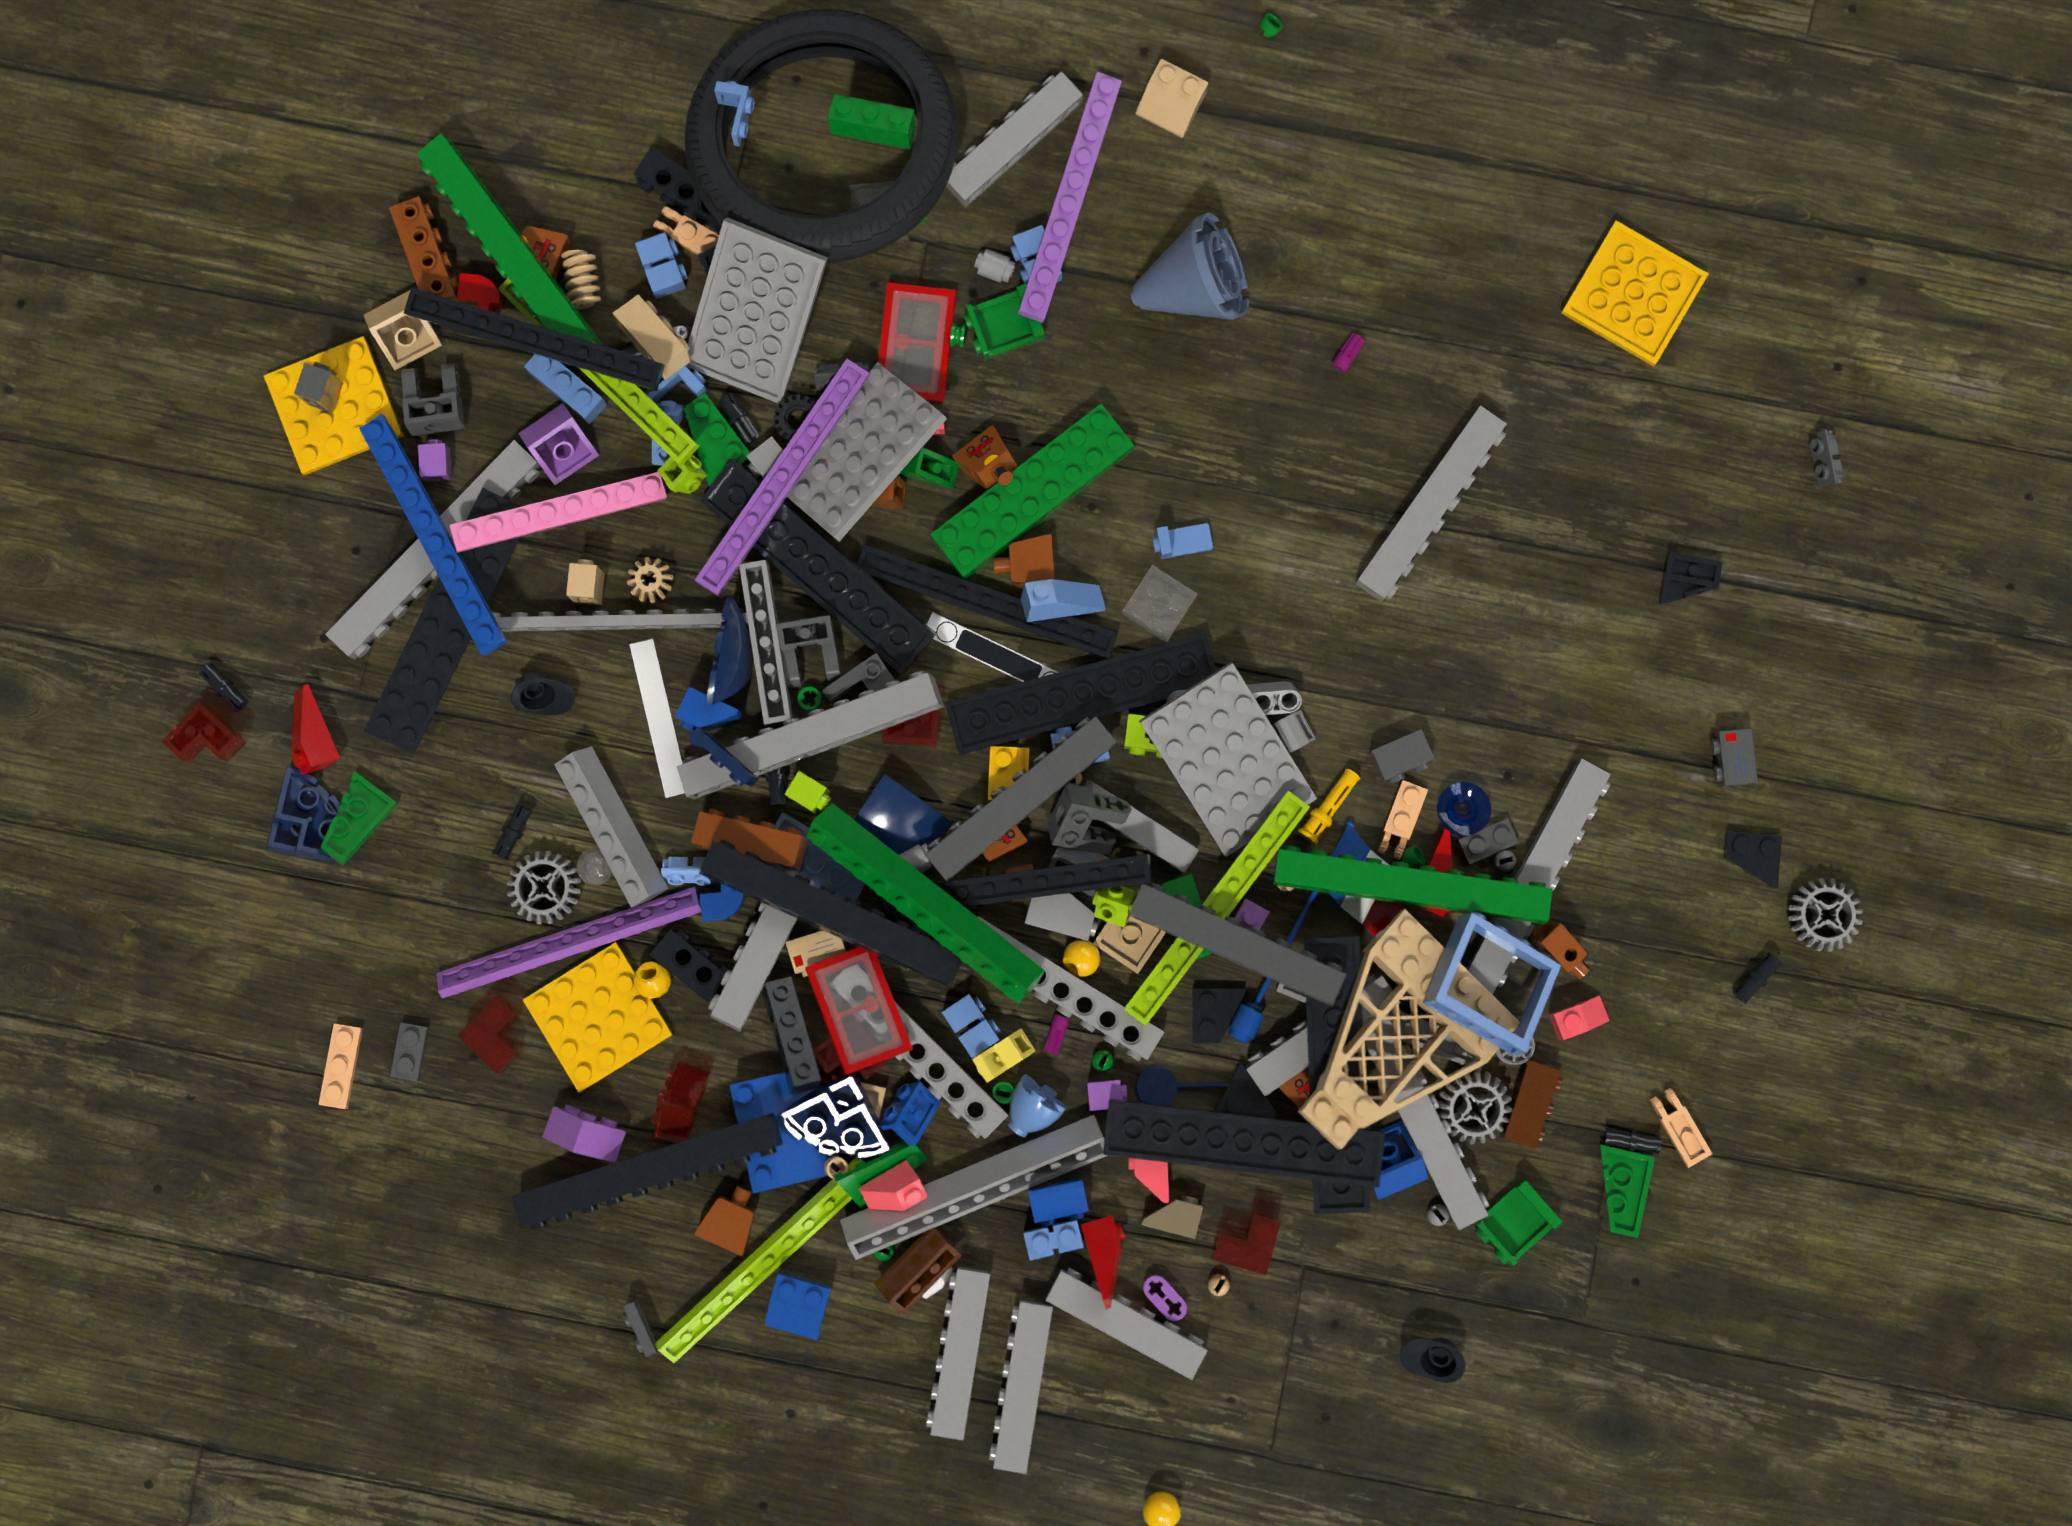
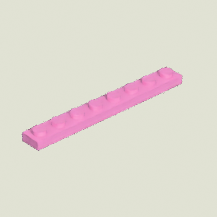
[449,472,667,553]

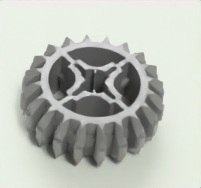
[507,851,581,924]
[1787,878,1863,952]
[1437,1070,1512,1144]

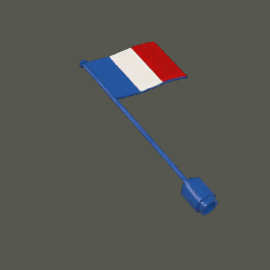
[1228,821,1403,1044]

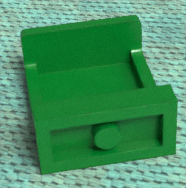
[963,283,1045,360]
[1474,1179,1563,1266]

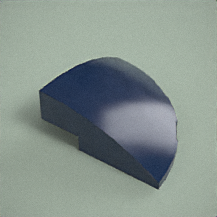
[707,596,753,705]
[266,766,351,863]
[854,774,953,855]
[778,1072,890,1158]

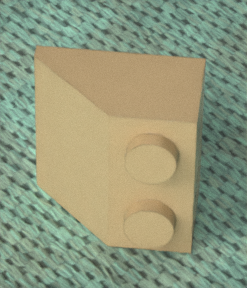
[1136,59,1209,138]
[364,291,442,370]

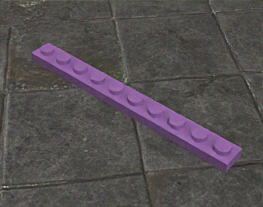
[1017,72,1122,323]
[695,359,870,596]
[436,887,701,999]

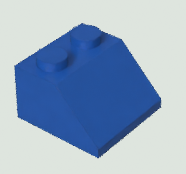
[675,687,744,733]
[1372,1121,1429,1200]
[1028,1177,1089,1226]
[765,1271,833,1340]

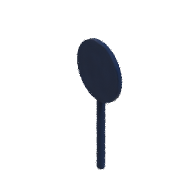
[1136,1066,1229,1105]

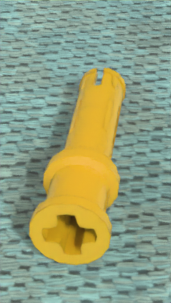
[1297,768,1361,846]

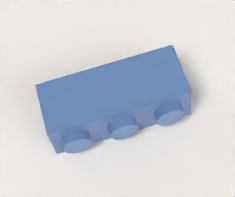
[524,354,607,425]

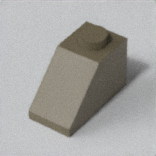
[1141,1195,1203,1239]

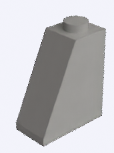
[1024,893,1098,941]

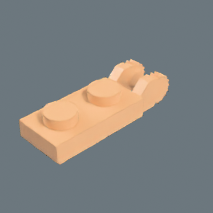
[653,207,719,255]
[1378,780,1428,860]
[1650,1088,1712,1168]

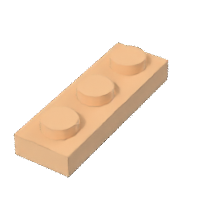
[319,1023,363,1109]

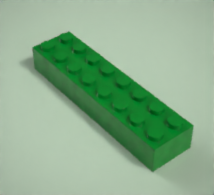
[930,404,1134,580]

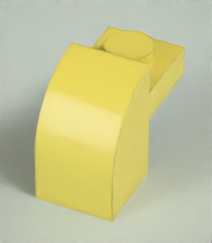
[972,1028,1036,1082]

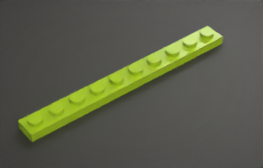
[498,278,699,466]
[1123,791,1310,1026]
[654,1158,863,1363]

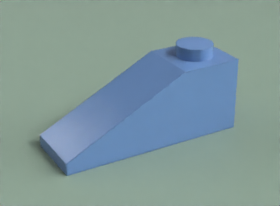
[1021,579,1106,622]

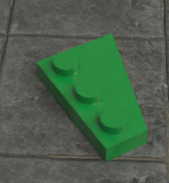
[683,392,750,488]
[321,771,397,866]
[832,1141,928,1210]
[1600,1145,1655,1238]

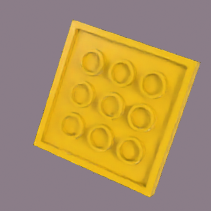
[1561,221,1708,367]
[264,336,404,475]
[523,942,673,1093]

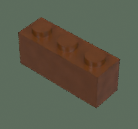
[1500,1060,1562,1149]
[874,1227,962,1315]

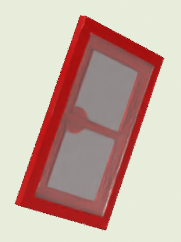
[878,282,956,402]
[805,947,913,1075]

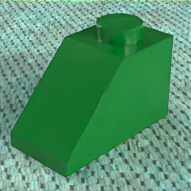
[899,447,959,489]

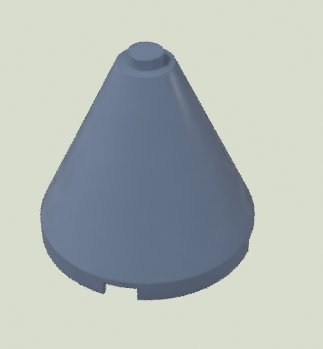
[1130,213,1249,320]

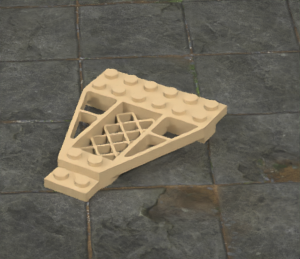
[1298,909,1520,1149]

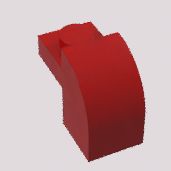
[457,273,505,313]

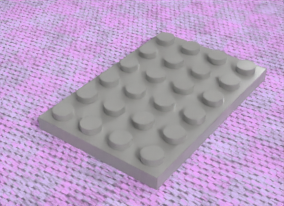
[685,217,828,404]
[787,362,947,542]
[1140,662,1317,857]

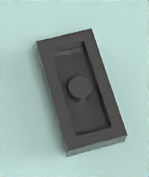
[1457,818,1519,865]
[390,1023,429,1081]
[622,1299,658,1357]

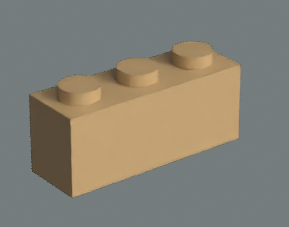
[613,294,691,380]

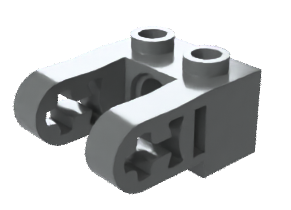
[401,362,465,436]
[776,614,842,689]
[822,653,895,703]
[1047,783,1131,854]

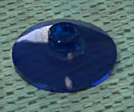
[1437,782,1491,836]

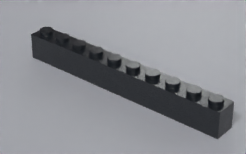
[699,839,962,988]
[512,1112,783,1230]

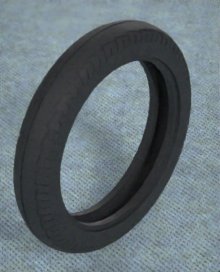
[685,9,958,263]

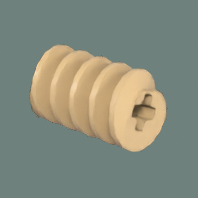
[561,250,601,310]

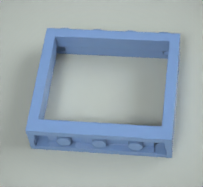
[1422,912,1561,1055]

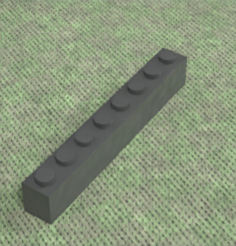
[925,717,1116,881]
[1129,882,1346,1007]

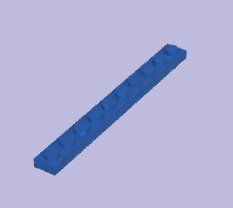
[359,414,508,656]

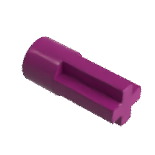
[1331,333,1366,373]
[1043,1014,1070,1055]

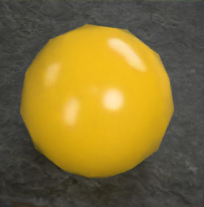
[1063,939,1101,977]
[634,961,671,999]
[1142,1492,1180,1526]

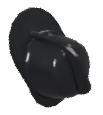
[511,671,575,715]
[1400,1337,1466,1383]

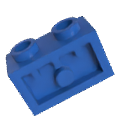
[879,1081,941,1146]

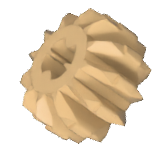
[627,557,674,603]

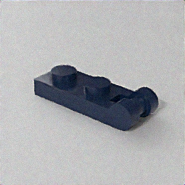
[689,730,759,787]

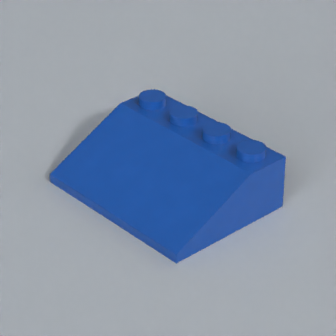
[730,1073,838,1193]

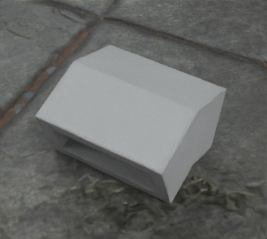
[1273,710,1316,754]

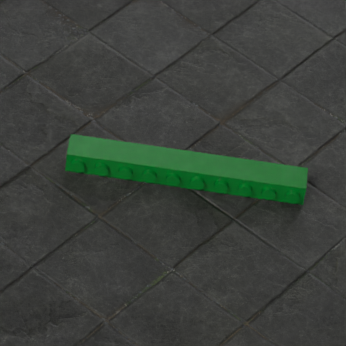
[417,133,602,345]
[806,803,1045,1004]
[1273,846,1553,924]

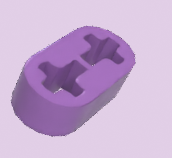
[1143,1274,1187,1321]

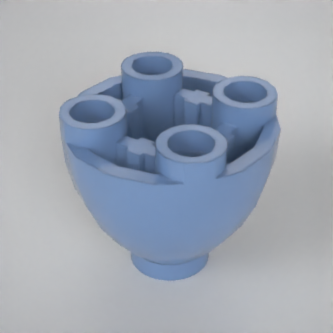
[1008,1074,1067,1137]

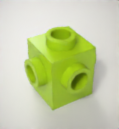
[657,455,707,494]
[1093,886,1138,927]

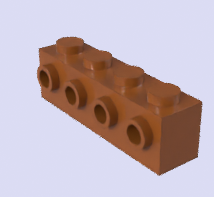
[389,196,459,302]
[691,809,808,871]

